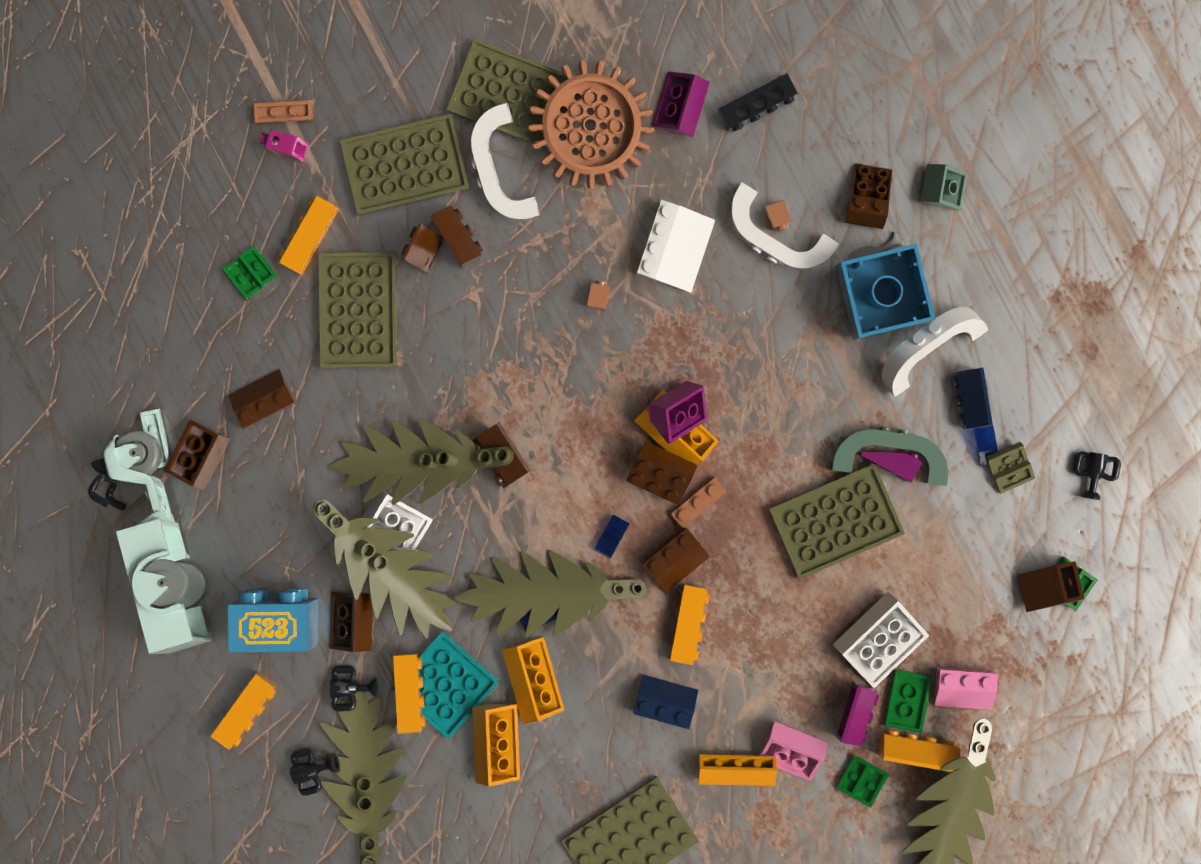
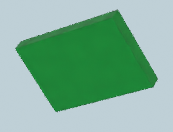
[883,669,932,733]

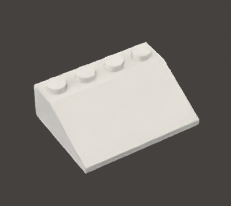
[637,200,715,293]
[342,491,433,557]
[833,592,929,688]

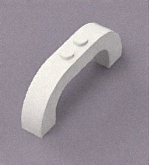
[471,103,540,219]
[731,182,839,270]
[882,307,988,397]

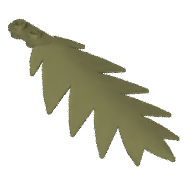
[328,418,513,505]
[313,499,458,639]
[454,550,646,638]
[319,681,407,864]
[902,719,996,864]

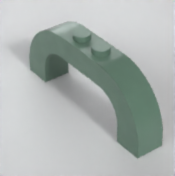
[830,427,948,486]

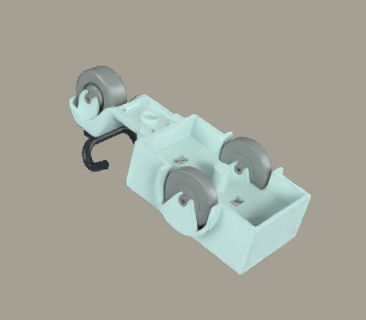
[88,430,210,654]

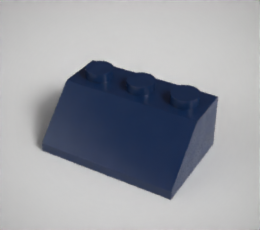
[952,367,993,429]
[633,674,698,729]

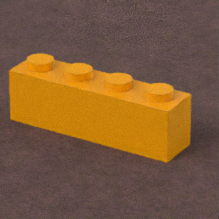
[279,196,339,275]
[670,584,710,665]
[393,653,426,733]
[210,672,277,750]
[698,754,777,786]

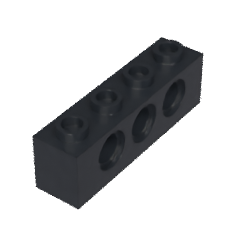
[718,73,798,132]

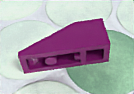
[859,452,923,483]

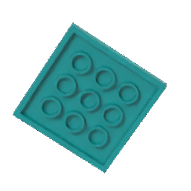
[392,631,500,740]

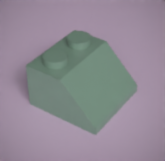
[920,164,968,210]

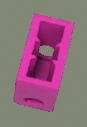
[259,130,308,162]

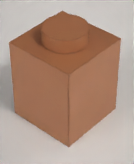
[764,200,792,231]
[587,280,610,310]

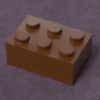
[626,441,697,505]

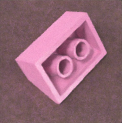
[934,667,998,710]
[759,721,828,781]

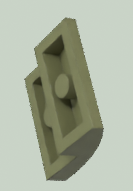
[986,442,1035,494]

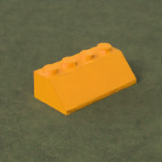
[634,390,719,466]
[502,637,564,724]
[472,704,520,787]
[878,730,960,772]

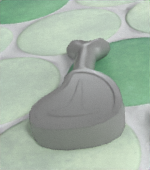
[849,232,904,260]

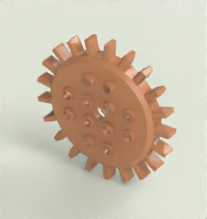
[527,60,654,189]

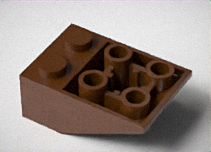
[845,163,893,229]
[401,223,444,274]
[1018,561,1084,612]

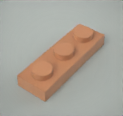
[254,100,313,124]
[671,477,727,528]

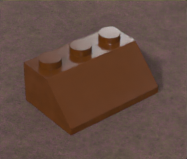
[431,206,483,268]
[228,369,297,429]
[164,419,230,491]
[472,422,531,489]
[642,527,710,593]
[329,591,373,652]

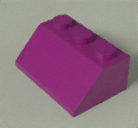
[652,71,710,137]
[648,381,708,444]
[836,682,879,746]

